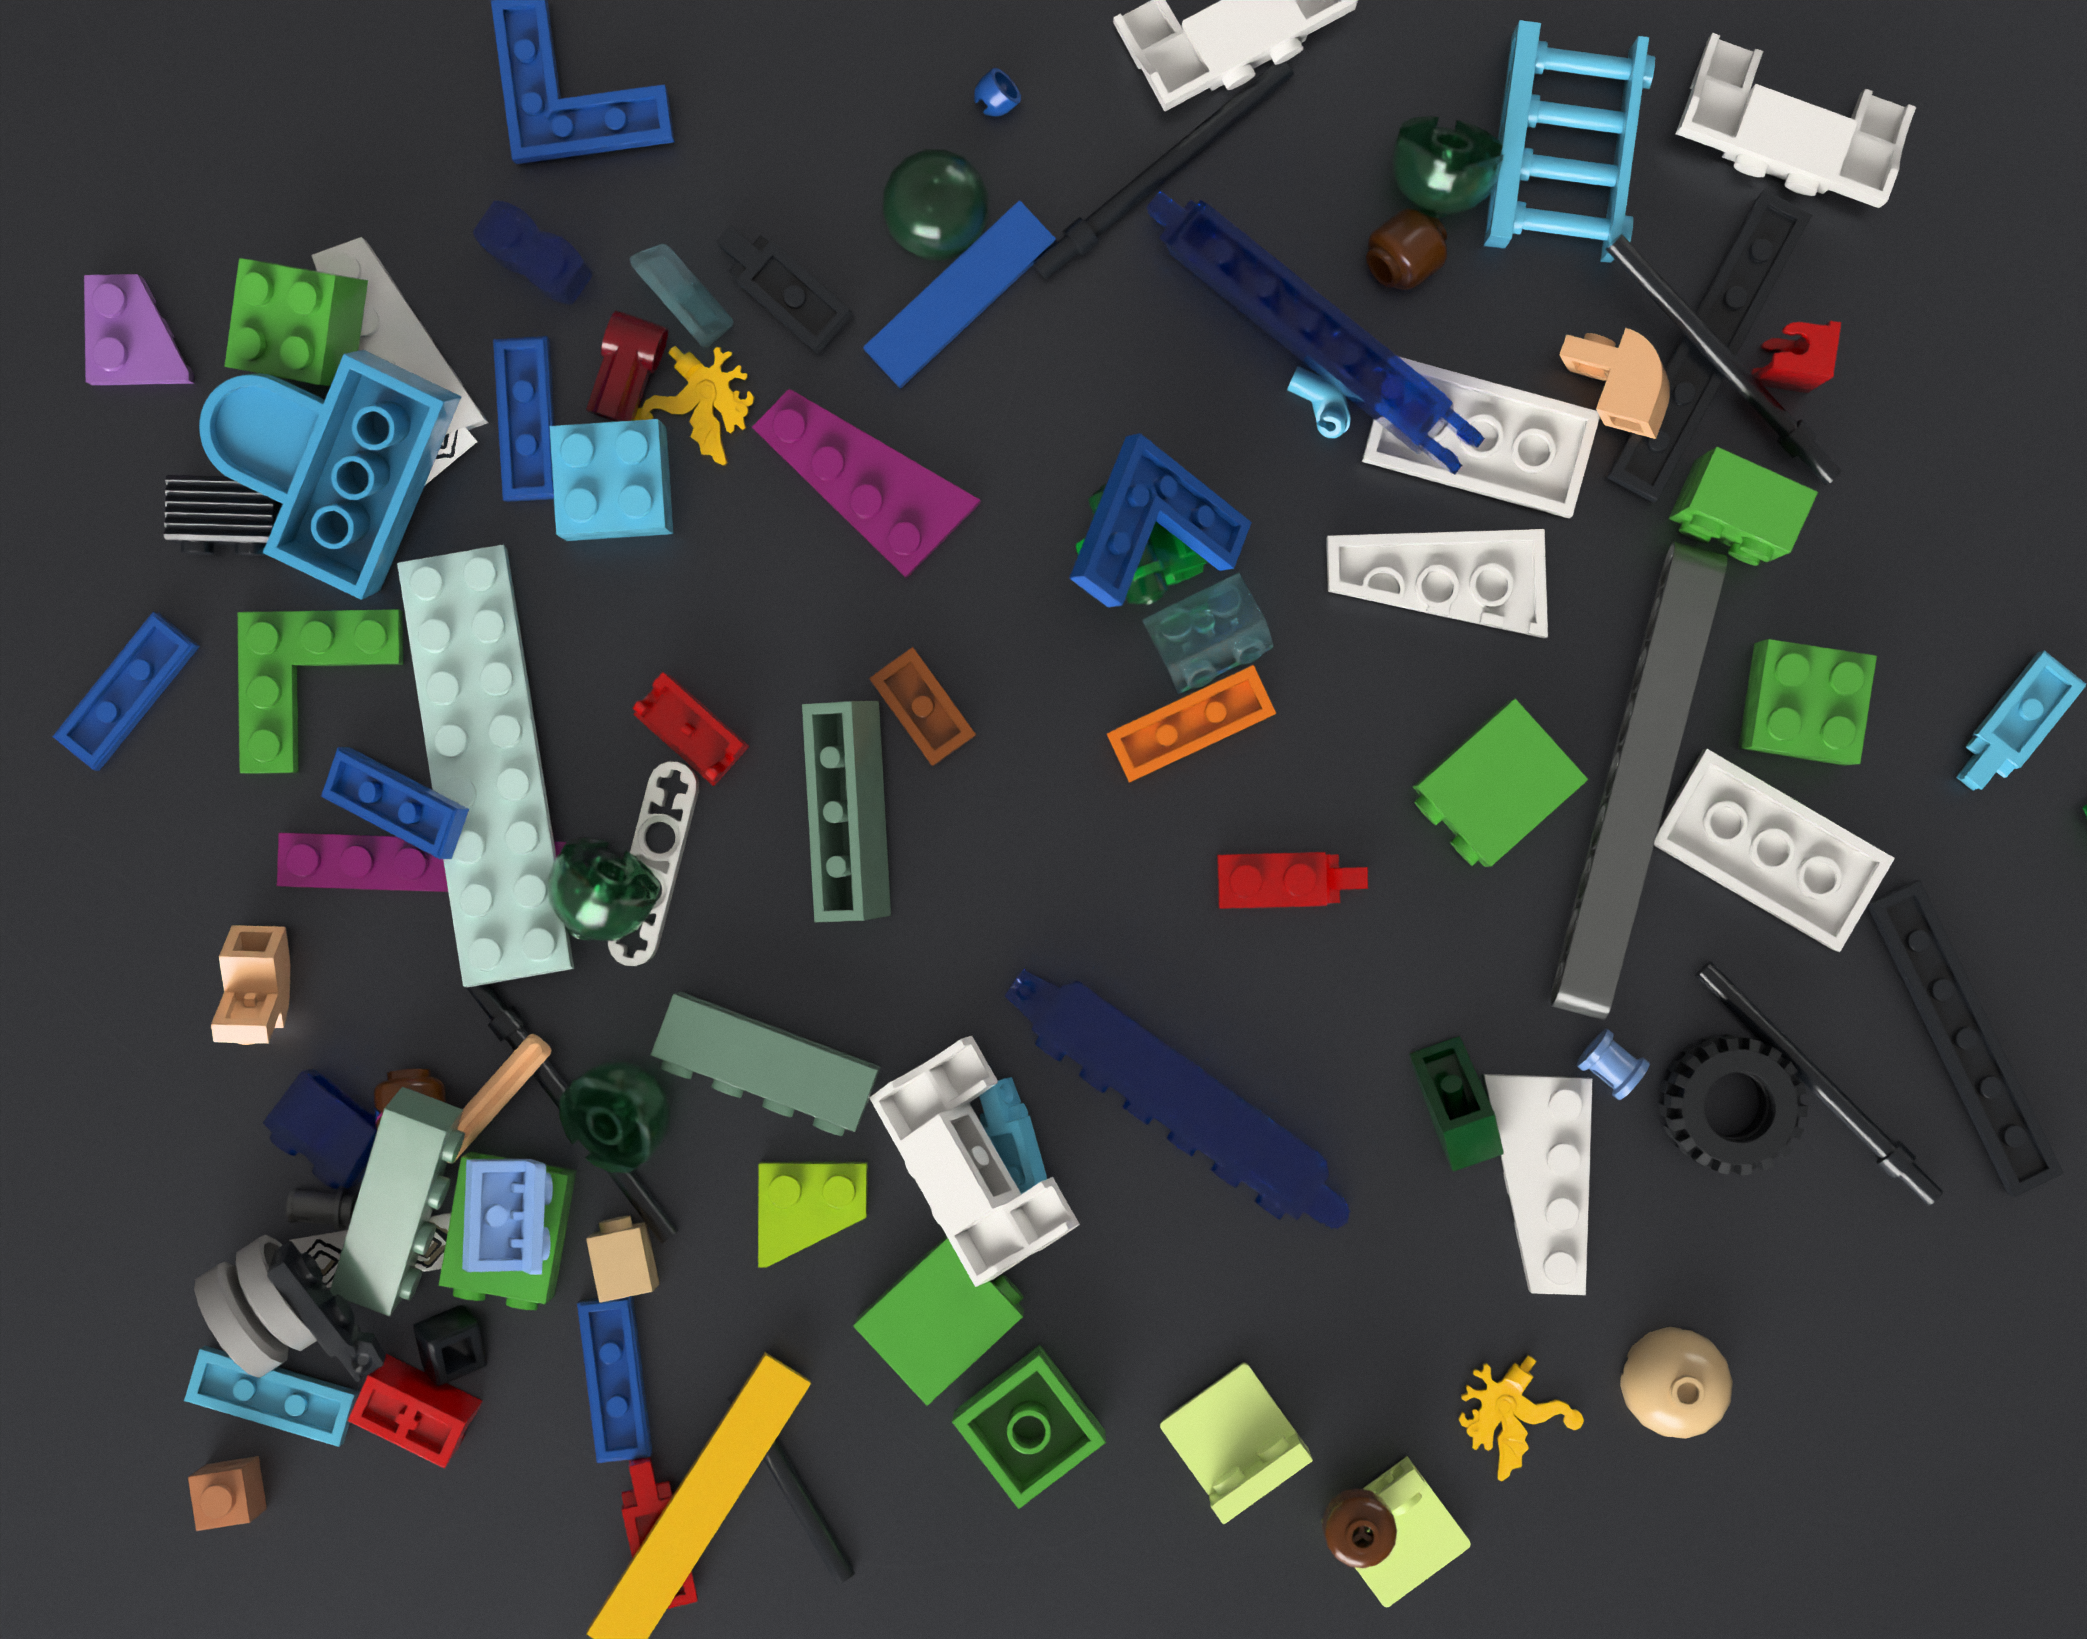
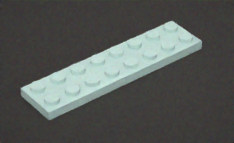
[397,544,574,988]

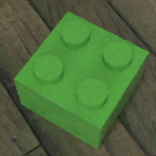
[224,258,368,386]
[1668,446,1818,566]
[1738,639,1877,766]
[952,1345,1106,1509]

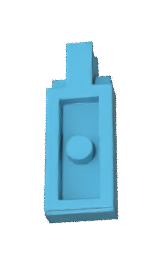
[1956,650,2086,791]
[979,1077,1047,1194]

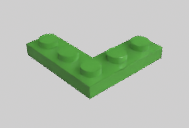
[238,610,404,774]

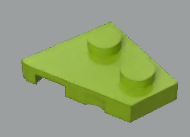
[758,1161,868,1268]

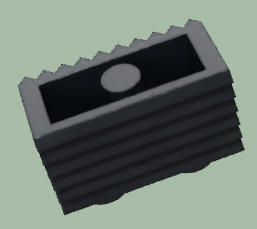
[163,475,282,556]

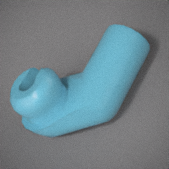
[1287,366,1351,438]

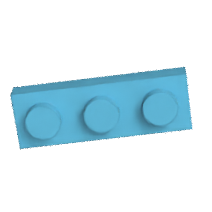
[184,1346,359,1447]

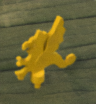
[634,346,754,466]
[1458,1355,1584,1481]

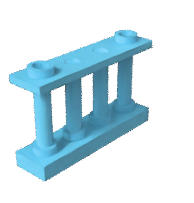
[1483,20,1655,263]

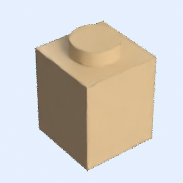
[586,1216,660,1303]

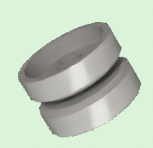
[194,1235,317,1378]

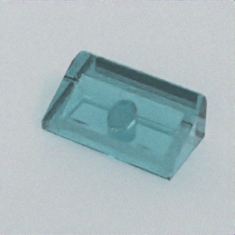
[629,244,734,349]

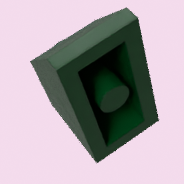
[1409,1036,1504,1172]

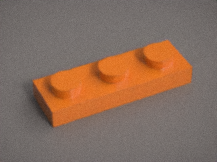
[1106,665,1276,783]

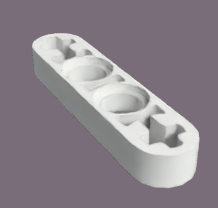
[608,761,699,966]

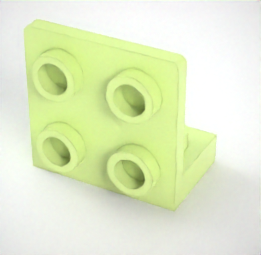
[1160,1363,1313,1525]
[1321,1456,1471,1607]

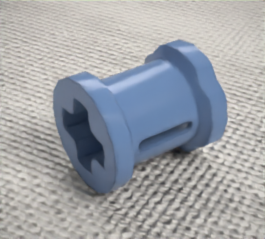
[1576,1028,1650,1100]

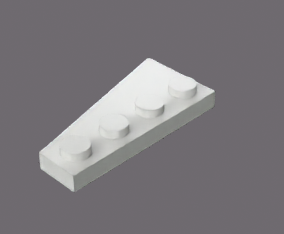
[311,237,489,434]
[1326,529,1548,639]
[1482,1074,1592,1295]

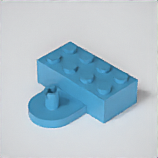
[199,350,462,600]

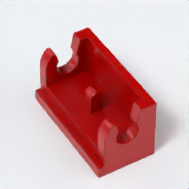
[1751,321,1841,393]
[633,672,750,786]
[347,1354,482,1469]

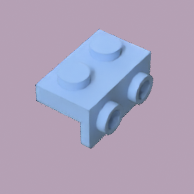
[462,1159,553,1275]

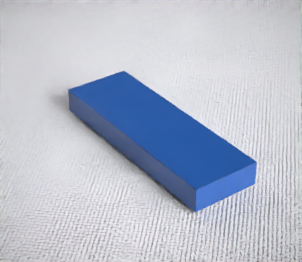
[493,336,555,502]
[52,611,200,771]
[321,747,469,859]
[577,1296,653,1463]

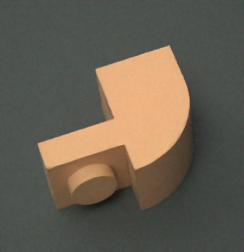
[1559,328,1670,439]
[211,925,290,1045]

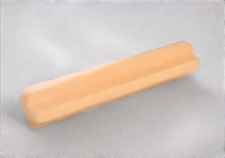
[447,1034,552,1163]

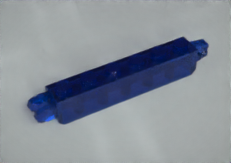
[1146,191,1485,475]
[1005,969,1351,1230]

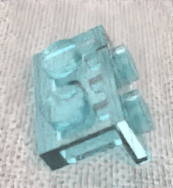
[1143,573,1274,693]

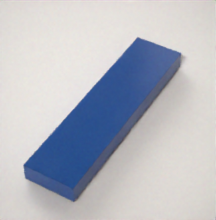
[863,200,1056,389]

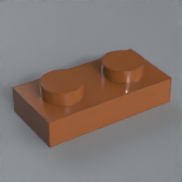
[869,647,976,766]

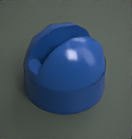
[974,68,1021,117]

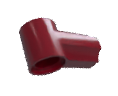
[586,310,669,422]

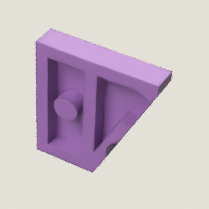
[84,274,195,385]

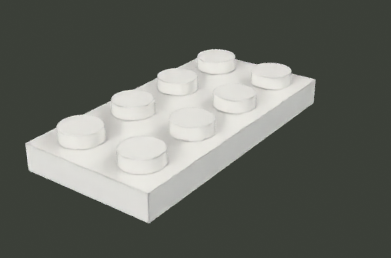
[1362,355,1600,518]
[1654,749,1895,952]

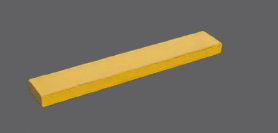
[586,1352,811,1639]

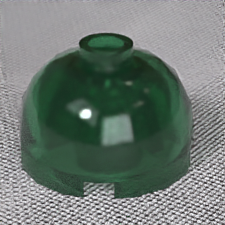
[1392,116,1504,218]
[883,149,989,260]
[548,837,660,941]
[559,1062,671,1173]

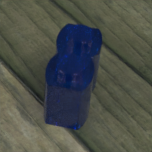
[473,200,593,305]
[263,1069,378,1189]

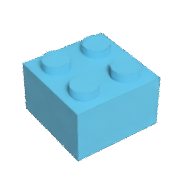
[550,419,673,541]

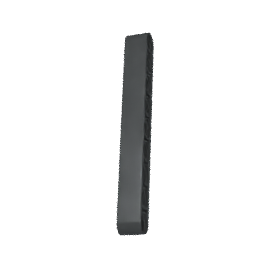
[1550,541,1728,1020]

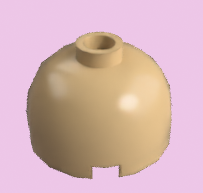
[1620,1327,1733,1439]

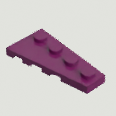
[752,389,981,579]

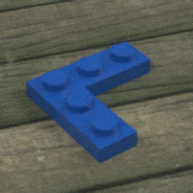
[491,0,675,164]
[1069,433,1252,607]

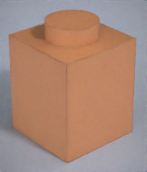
[188,1456,267,1531]

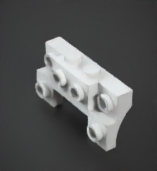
[1113,0,1358,112]
[1676,33,1916,208]
[869,1036,1080,1287]

